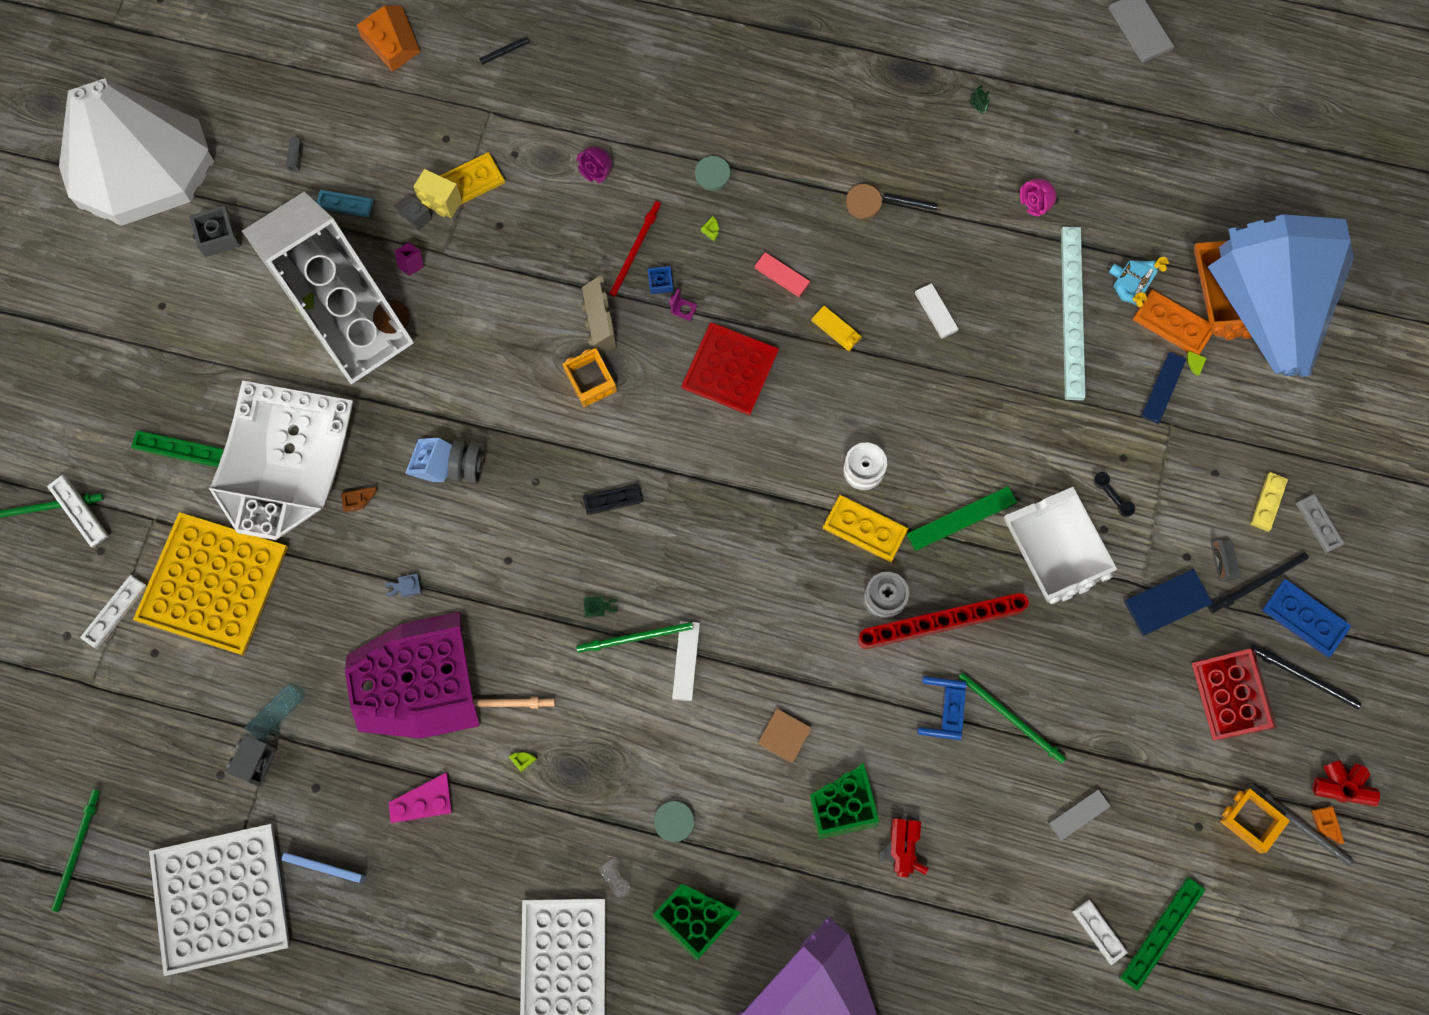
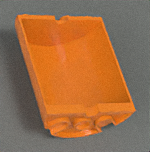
[1194,241,1252,340]

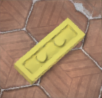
[1250,472,1288,532]

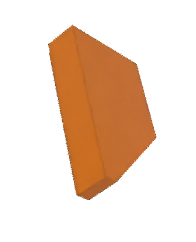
[1311,806,1345,844]

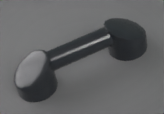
[1094,472,1135,517]

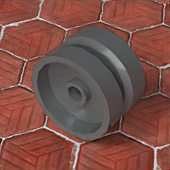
[448,439,484,484]

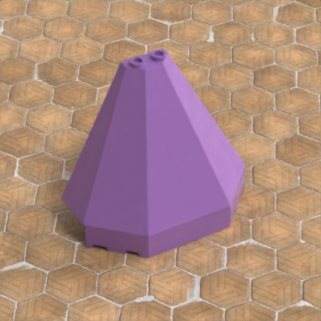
[738,917,877,1015]

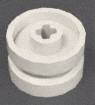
[843,442,887,490]

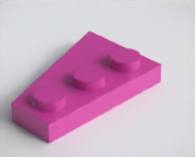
[389,772,452,824]

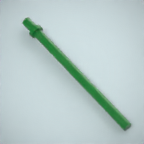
[0,493,104,518]
[958,672,1066,764]

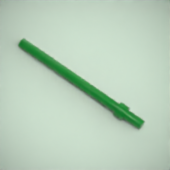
[576,622,693,653]
[51,789,101,912]

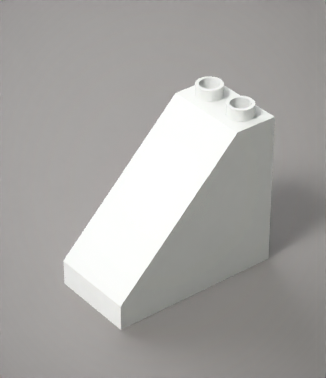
[242,192,414,384]

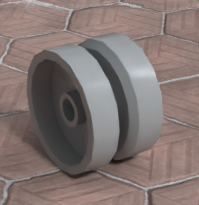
[864,572,909,619]

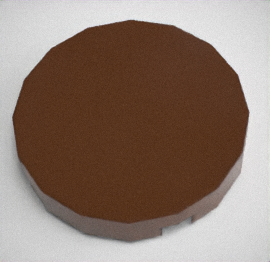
[373,300,410,334]

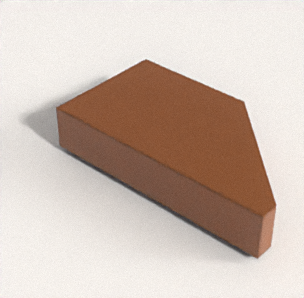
[341,486,378,513]

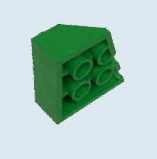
[810,763,879,840]
[652,884,741,961]

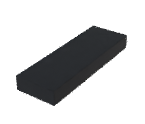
[583,483,643,515]

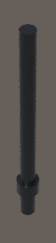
[1208,552,1309,614]
[1250,644,1362,710]

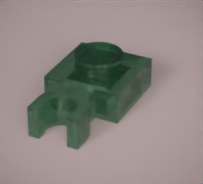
[970,85,990,114]
[583,596,618,618]

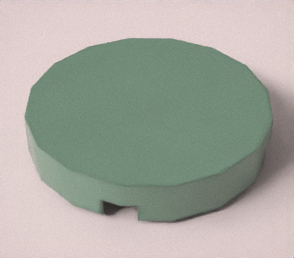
[695,156,730,191]
[654,801,694,842]

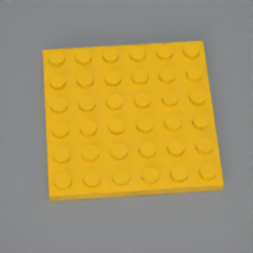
[133,512,288,656]

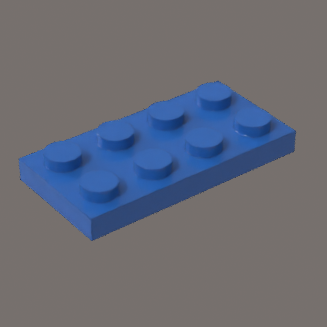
[1262,579,1351,658]

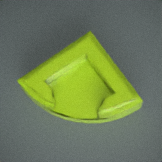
[701,216,719,242]
[296,292,315,311]
[1186,351,1206,376]
[508,752,537,773]

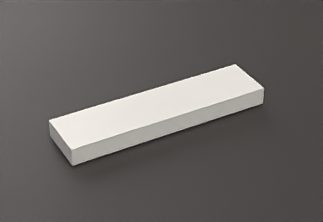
[47,475,109,548]
[80,574,147,650]
[672,621,700,701]

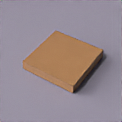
[758,709,812,764]

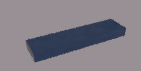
[1141,351,1187,424]

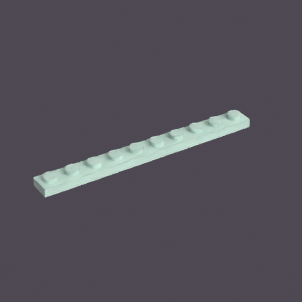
[1061,227,1085,400]

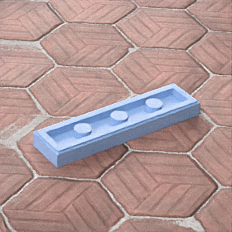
[281,852,366,884]

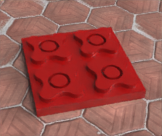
[681,322,779,416]

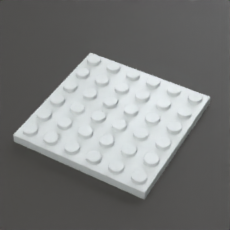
[149,824,290,976]

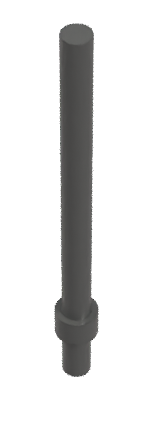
[1246,783,1354,867]

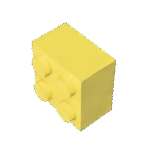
[413,169,462,219]

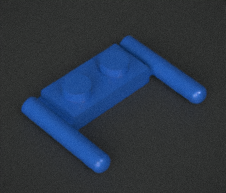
[917,676,966,740]

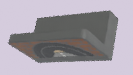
[1211,539,1241,582]

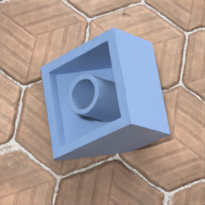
[405,438,452,482]

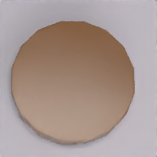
[846,184,882,219]

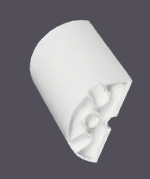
[1004,487,1117,604]

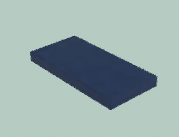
[1124,569,1213,636]

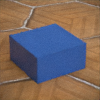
[648,266,673,294]

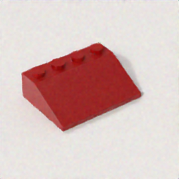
[1192,649,1277,741]

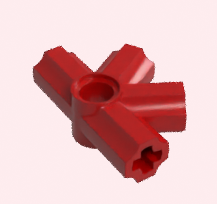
[1312,760,1380,807]

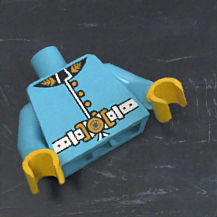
[1109,257,1169,307]

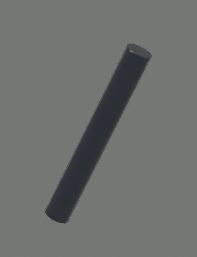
[479,37,529,65]
[883,193,938,211]

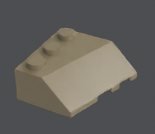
[581,275,616,352]

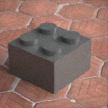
[189,205,240,257]
[226,735,277,787]

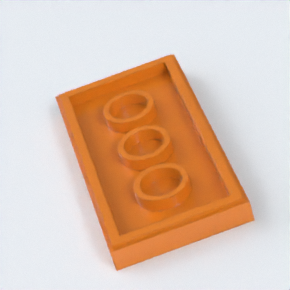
[1133,289,1212,355]

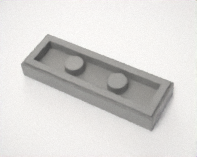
[1296,494,1345,553]
[1048,789,1111,841]

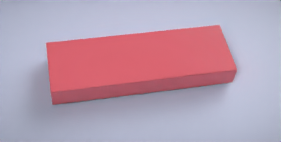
[755,252,810,298]

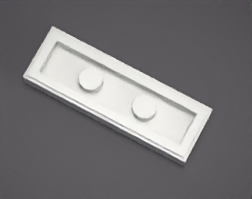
[915,283,958,339]
[1072,900,1128,965]

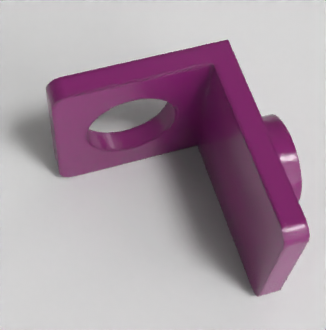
[669,289,697,321]

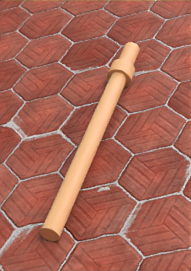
[473,697,555,709]

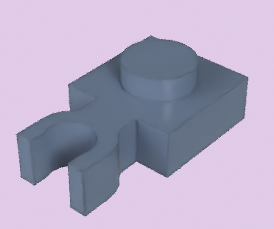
[385,574,422,598]

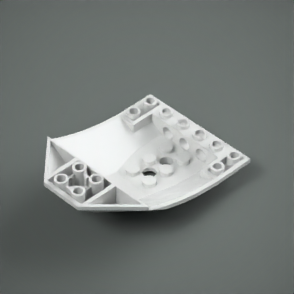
[209,381,353,540]

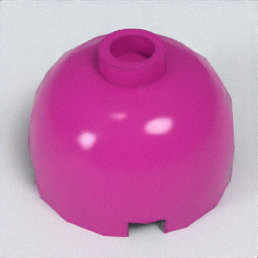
[1020,178,1057,216]

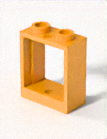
[562,348,617,408]
[1220,788,1290,854]

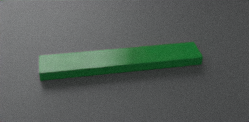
[131,430,224,468]
[906,486,1017,552]
[1119,877,1206,991]

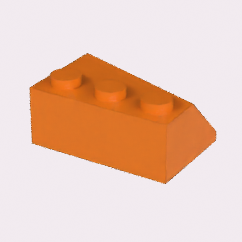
[357,5,420,72]

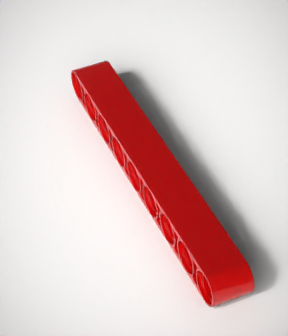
[858,593,1029,649]

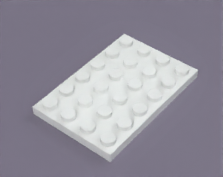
[520,899,605,1015]

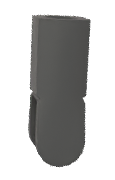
[285,137,303,171]

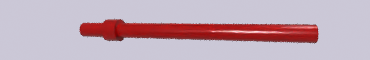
[609,201,661,297]

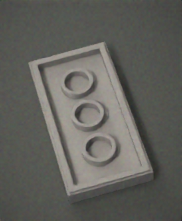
[1108,0,1174,63]

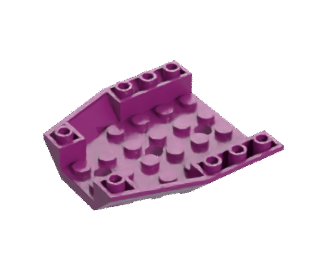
[345,612,480,739]

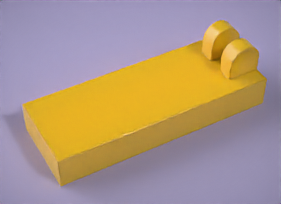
[812,306,862,352]

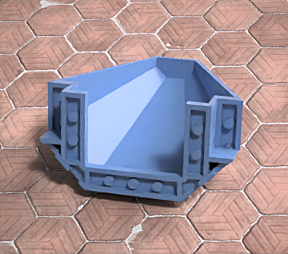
[1208,214,1354,377]

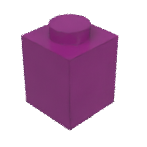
[394,242,423,276]

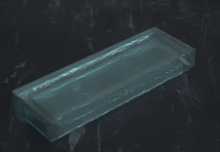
[245,684,304,741]

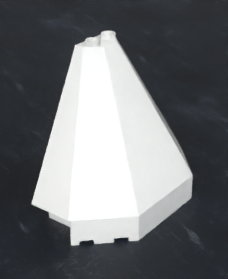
[59,78,214,226]

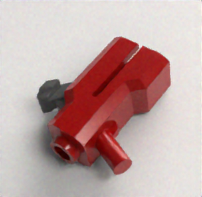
[879,819,929,878]

